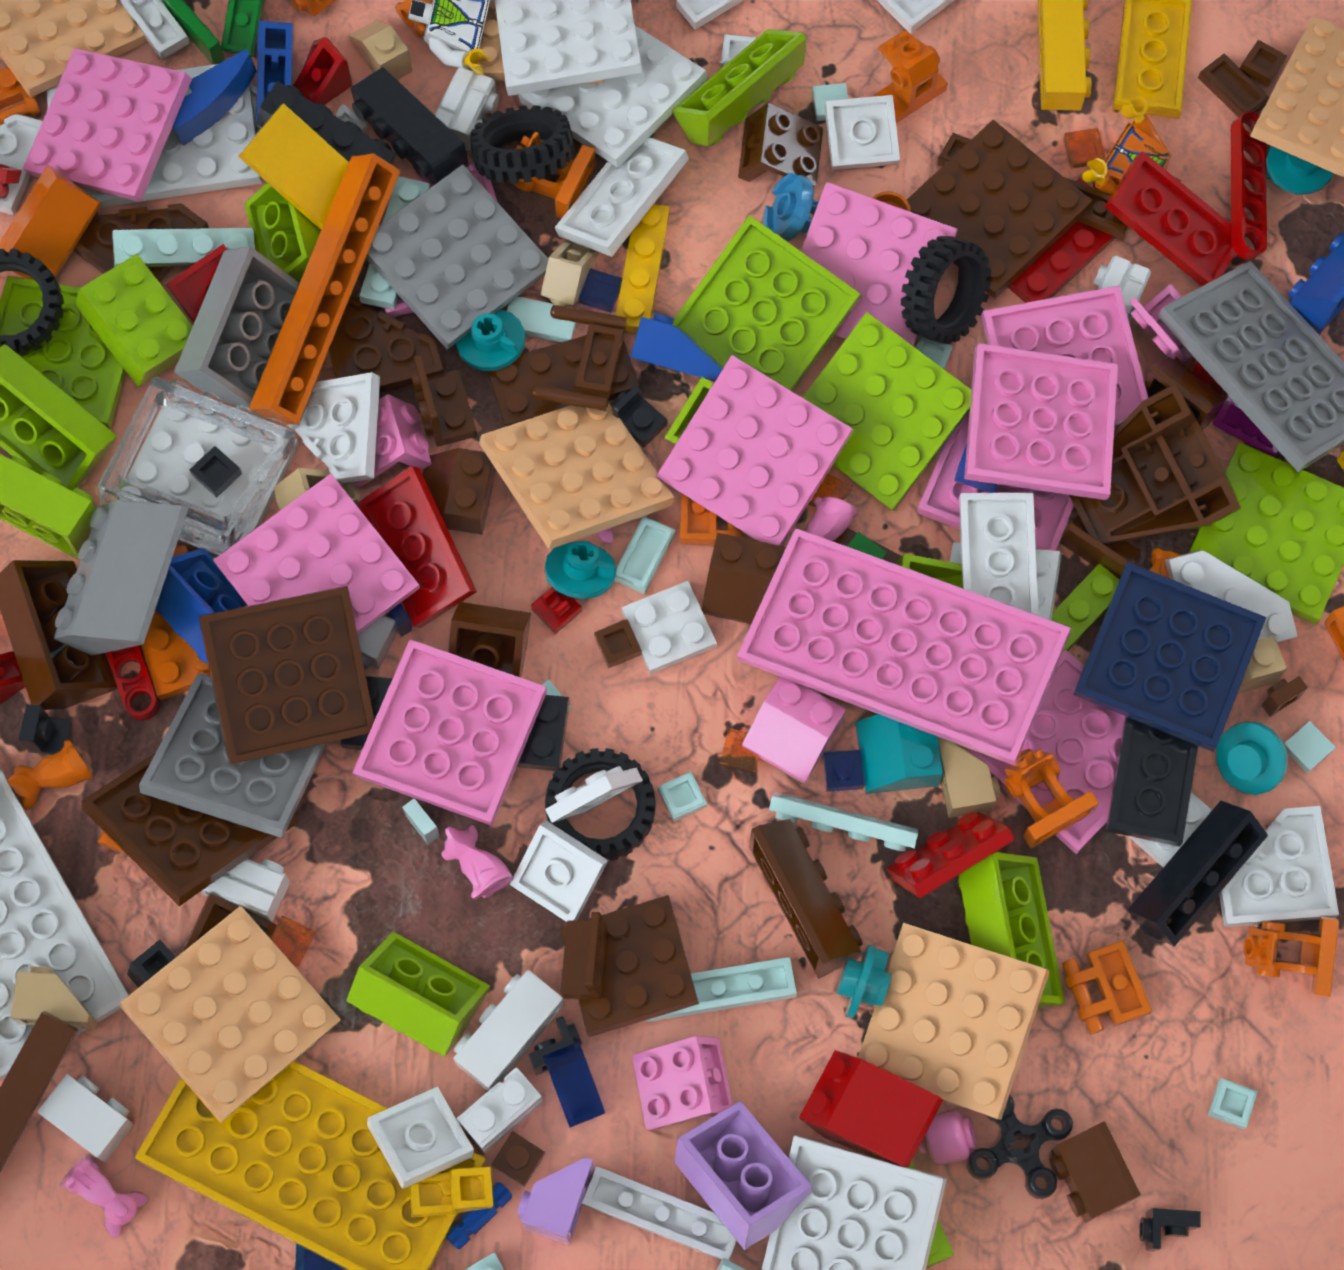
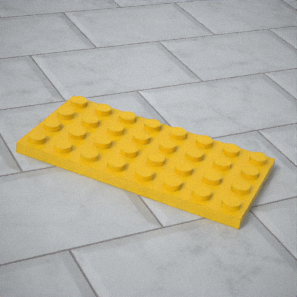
[135,1061,486,1270]

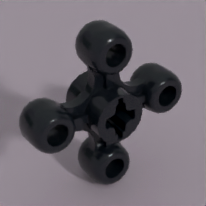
[966,1094,1073,1199]

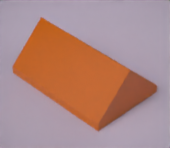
[0,165,102,280]

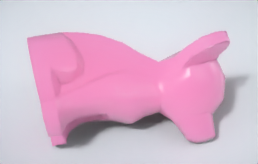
[806,497,858,541]
[441,825,514,900]
[60,1154,148,1238]

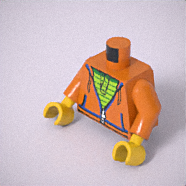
[1082,95,1182,195]

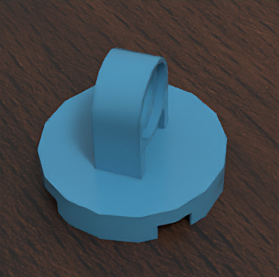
[763,173,819,242]

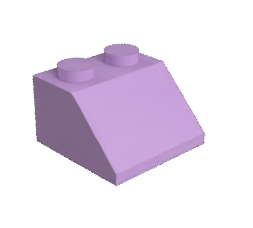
[517,1157,595,1245]

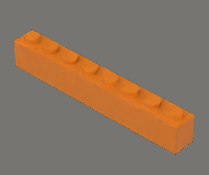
[249,153,401,424]

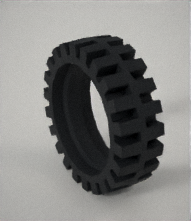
[470,105,574,183]
[901,236,991,344]
[0,249,64,356]
[545,748,656,861]

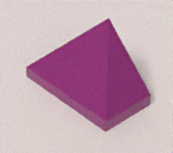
[1212,395,1279,457]

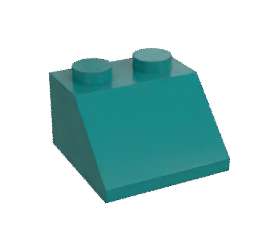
[855,714,943,794]

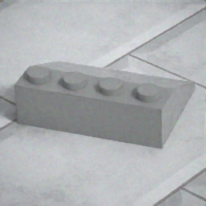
[174,246,300,423]
[54,501,189,655]

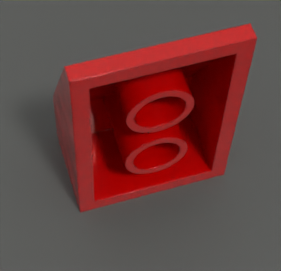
[799,1050,943,1168]

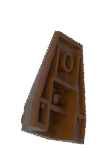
[1069,383,1241,544]

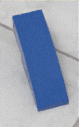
[172,49,257,146]

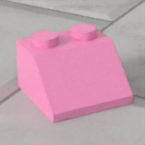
[741,677,846,784]

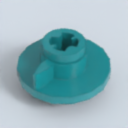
[1266,146,1333,195]
[456,309,526,371]
[544,541,616,599]
[1216,721,1288,795]
[836,945,892,1019]

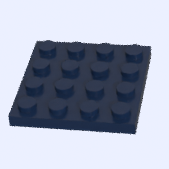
[1073,562,1266,752]

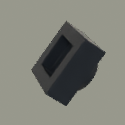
[189,446,242,498]

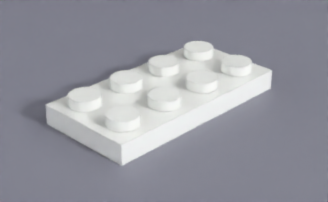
[555,137,689,257]
[959,493,1039,616]

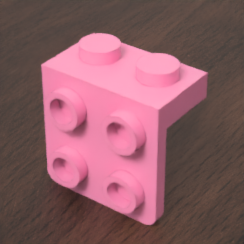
[1130,284,1193,364]
[351,394,432,487]

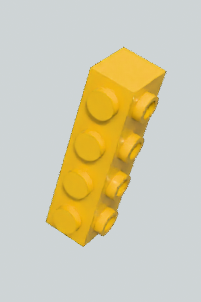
[1038,0,1092,111]

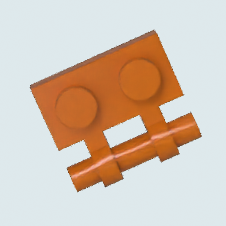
[1062,940,1152,1035]

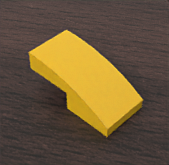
[410,1167,493,1218]

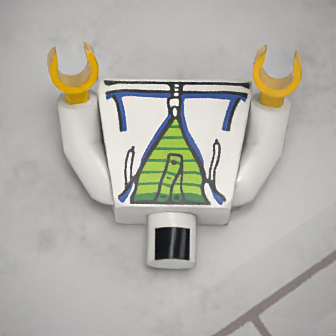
[408,0,490,75]

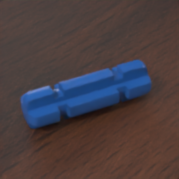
[446,1182,512,1249]

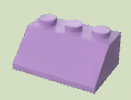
[674,1101,812,1250]

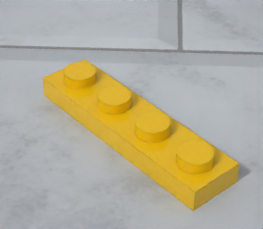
[616,204,670,333]

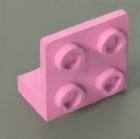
[632,1036,733,1130]

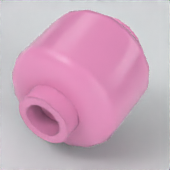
[919,1110,977,1165]

